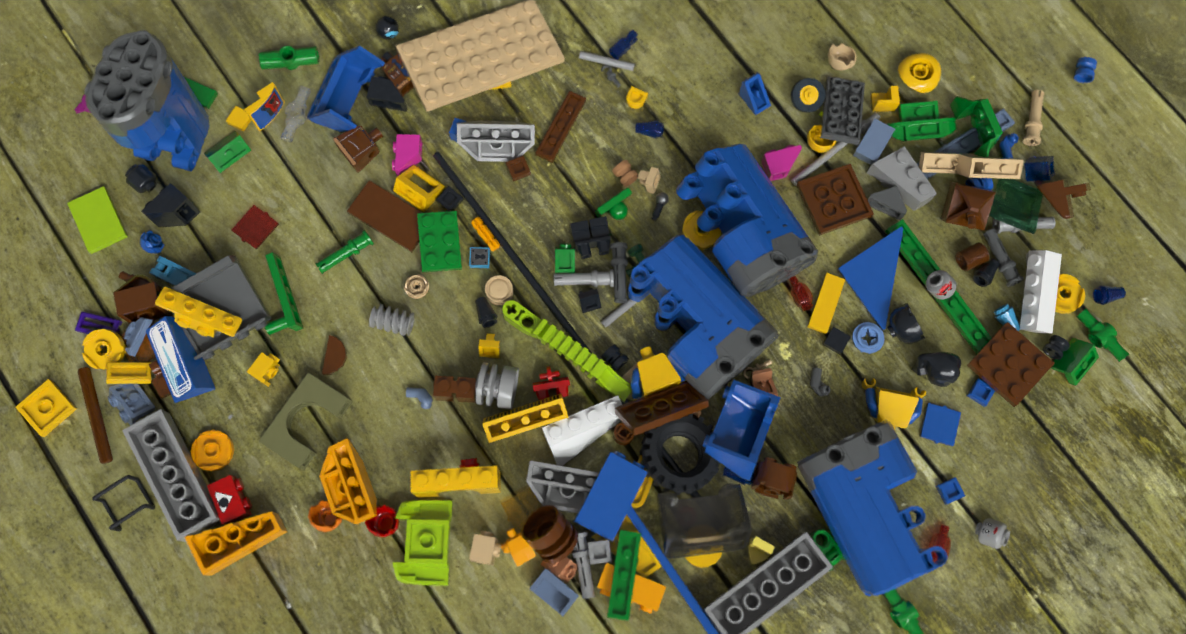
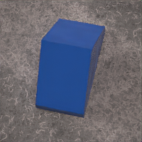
[739,72,771,115]

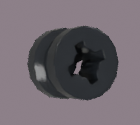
[1043,335,1070,360]

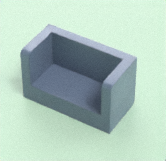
[853,119,895,165]
[530,568,579,616]

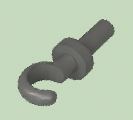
[601,65,621,87]

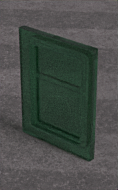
[989,178,1043,234]

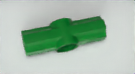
[259,46,320,70]

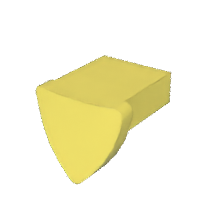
[748,536,775,565]

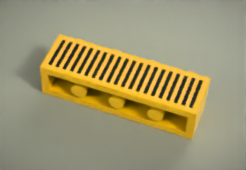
[482,394,568,443]

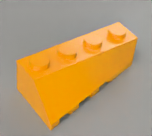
[184,511,288,576]

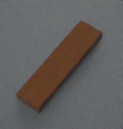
[536,90,586,163]

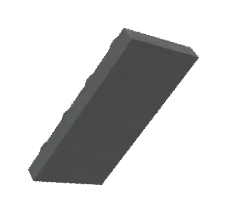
[820,76,865,145]

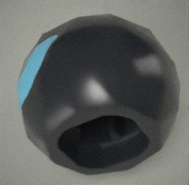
[375,16,399,40]

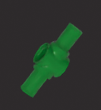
[1076,309,1129,362]
[883,589,924,634]

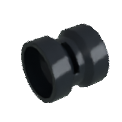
[601,344,629,372]

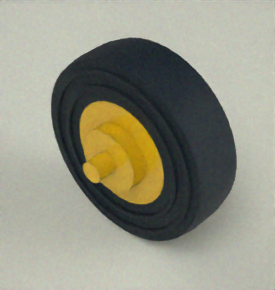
[791,78,825,113]

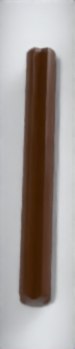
[77,367,113,464]

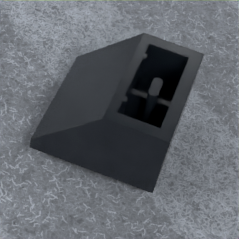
[141,183,200,227]

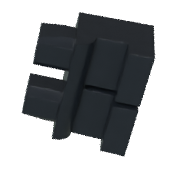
[570,216,611,259]

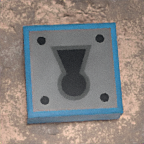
[469,247,490,268]

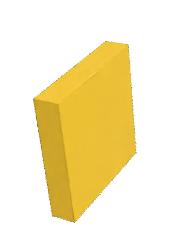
[16,379,77,437]

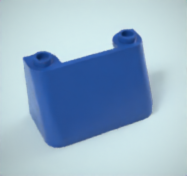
[703,380,781,481]

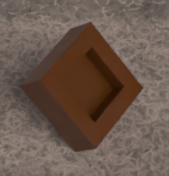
[506,155,531,182]

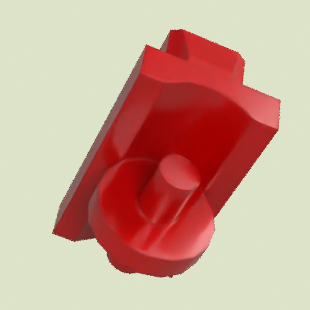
[532,366,570,400]

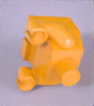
[501,528,536,567]

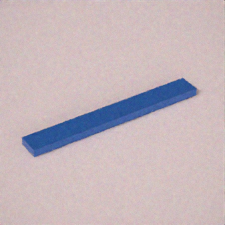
[627,506,719,634]

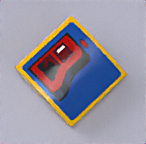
[244,82,285,132]

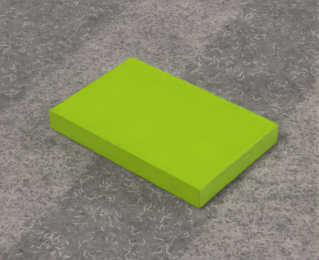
[67,186,128,254]

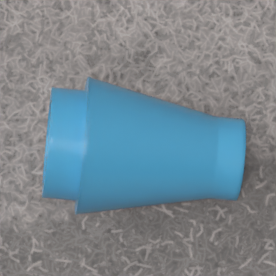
[994,304,1020,331]

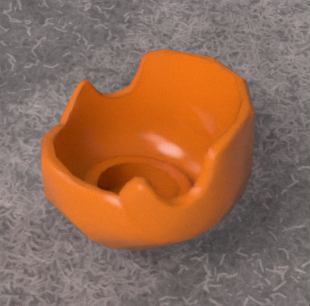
[308,500,342,532]

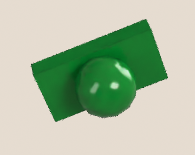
[595,188,632,220]

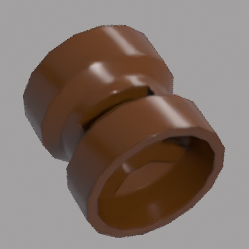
[613,422,634,446]

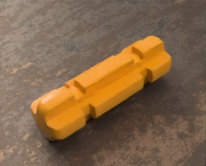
[471,217,500,252]

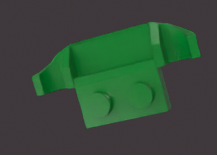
[887,101,957,142]

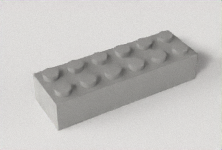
[122,409,221,542]
[702,532,833,634]

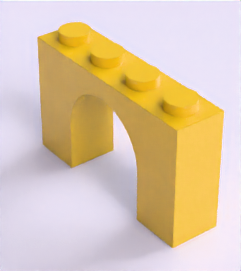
[411,466,501,498]

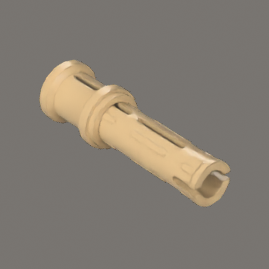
[1023,90,1044,146]

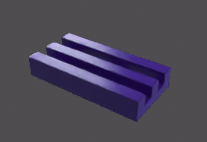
[75,312,122,334]

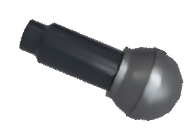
[652,192,669,221]

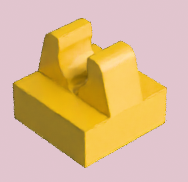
[478,333,500,358]

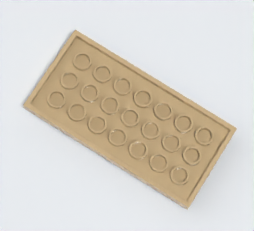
[396,0,565,112]

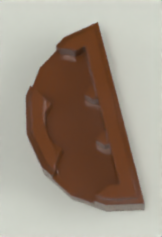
[322,335,347,375]

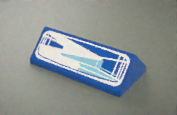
[146,316,215,403]

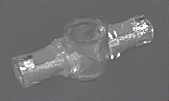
[280,86,311,142]

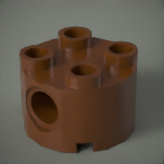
[751,457,797,499]

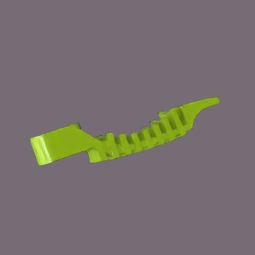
[502,300,632,402]

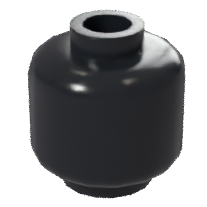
[125,164,157,193]

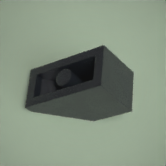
[366,76,407,112]

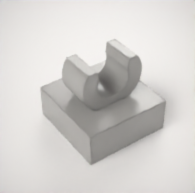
[587,540,612,565]

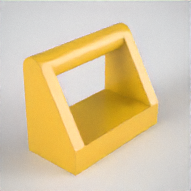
[393,165,445,212]

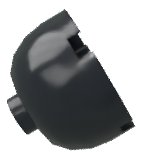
[887,303,925,344]

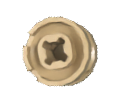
[485,275,513,306]

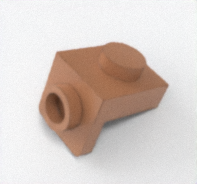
[751,368,778,396]
[540,557,578,584]

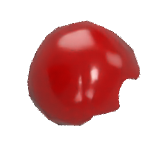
[365,505,399,538]

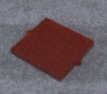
[231,205,279,250]

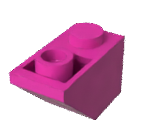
[392,134,423,177]
[761,145,802,181]

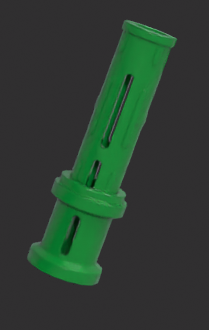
[315,229,374,274]

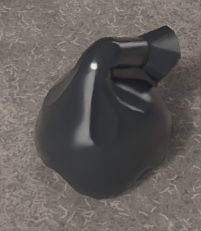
[911,352,961,387]

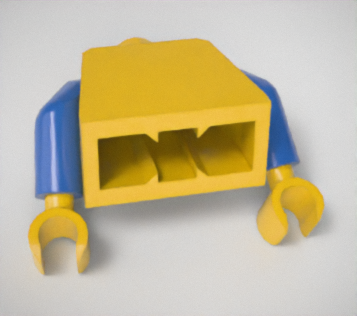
[631,346,687,401]
[862,378,926,429]

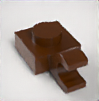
[149,360,171,399]

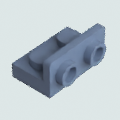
[107,384,155,426]

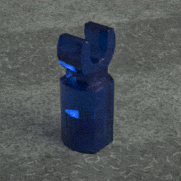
[609,30,638,60]

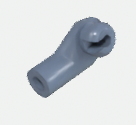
[406,387,433,409]

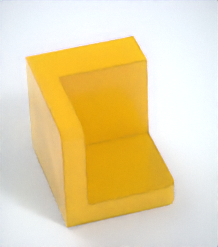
[871,86,900,112]

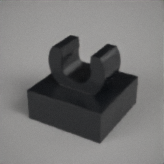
[578,288,602,313]

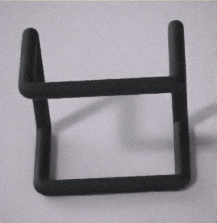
[92,475,155,532]

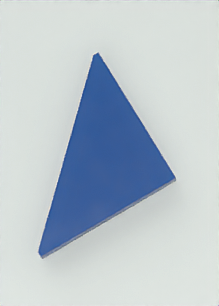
[838,226,903,331]

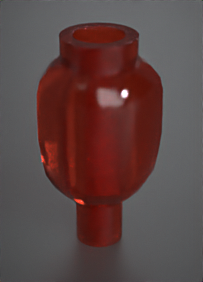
[789,276,813,311]
[929,525,951,563]

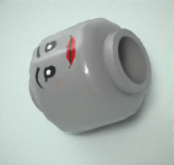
[975,518,1010,549]

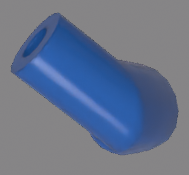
[999,133,1019,158]

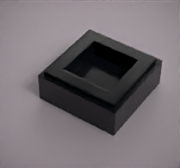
[436,186,464,211]
[823,327,851,355]

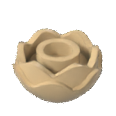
[404,274,429,299]

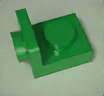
[555,243,575,273]

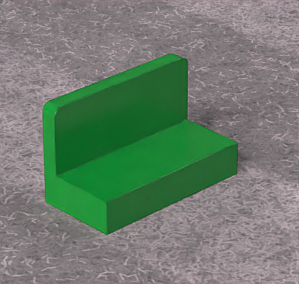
[204,131,251,173]
[1051,338,1099,386]

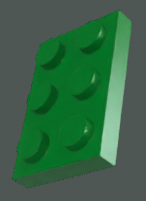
[417,211,462,273]

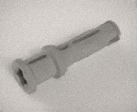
[992,216,1055,234]
[554,269,614,288]
[572,532,596,599]

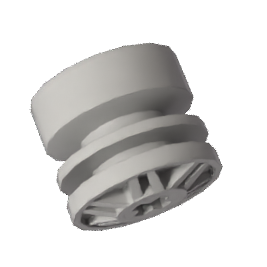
[475,362,519,410]

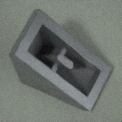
[867,186,907,220]

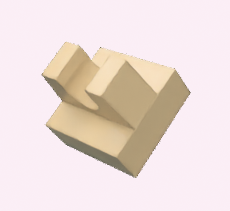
[638,167,661,194]

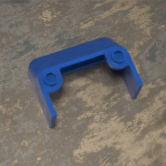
[307,45,385,132]

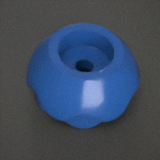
[140,231,164,254]

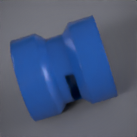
[1074,57,1097,83]
[965,178,993,190]

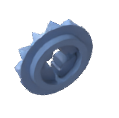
[852,322,884,354]

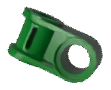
[809,530,845,571]

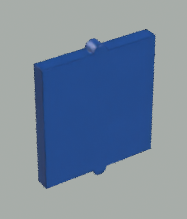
[920,403,961,447]

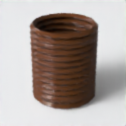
[956,242,989,271]

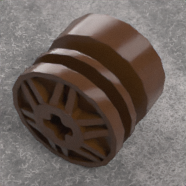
[521,505,578,563]

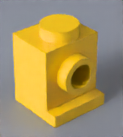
[247,352,280,387]

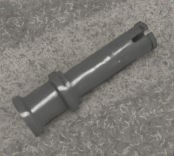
[983,229,1024,287]
[610,242,628,303]

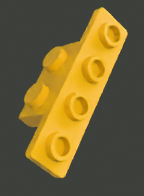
[155,287,242,338]

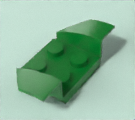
[950,96,1003,157]

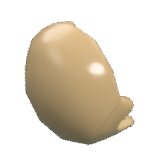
[828,43,857,71]

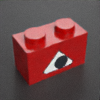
[207,475,252,525]

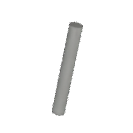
[579,51,635,71]

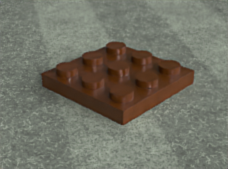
[796,164,874,236]
[967,322,1055,407]

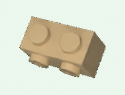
[469,531,501,566]

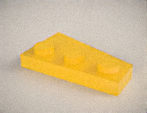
[592,514,662,578]

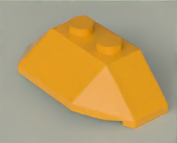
[319,438,377,525]

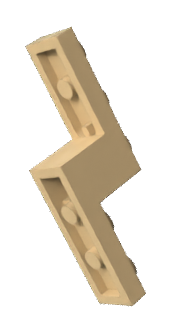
[919,152,1024,179]

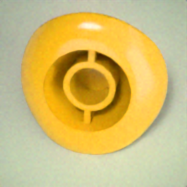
[898,53,941,93]

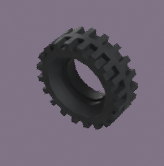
[640,413,720,495]

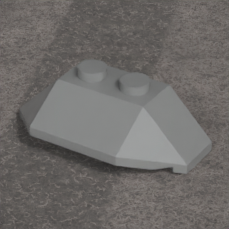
[457,121,535,162]
[526,461,599,513]

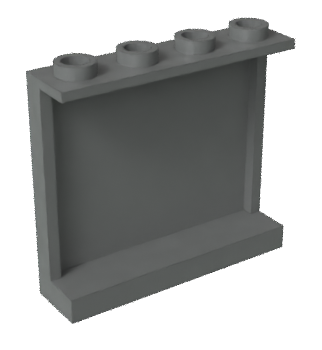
[158,255,272,361]

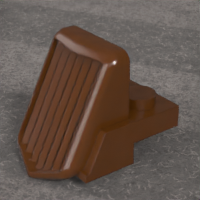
[1034,179,1091,219]

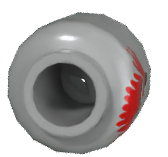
[926,270,956,300]

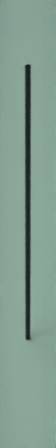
[433,152,724,530]

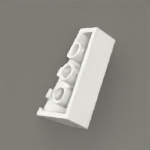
[1020,250,1062,333]
[542,395,622,466]

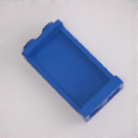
[573,451,648,541]

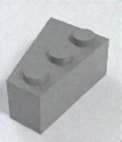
[867,146,937,211]

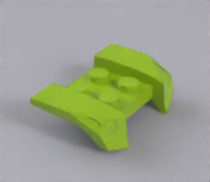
[392,500,453,586]

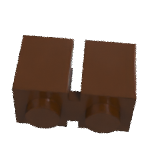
[433,376,477,403]

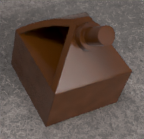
[941,182,995,230]
[113,271,173,323]

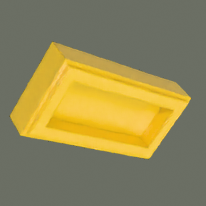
[106,362,151,384]

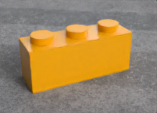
[597,562,666,614]

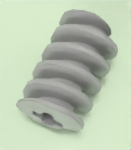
[369,304,414,336]

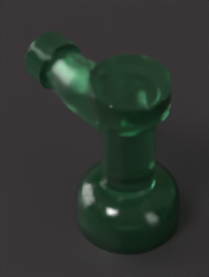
[626,243,645,277]

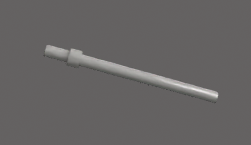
[791,113,880,186]

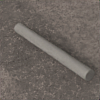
[601,290,642,328]

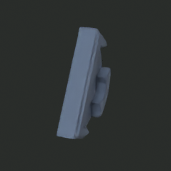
[124,317,153,356]

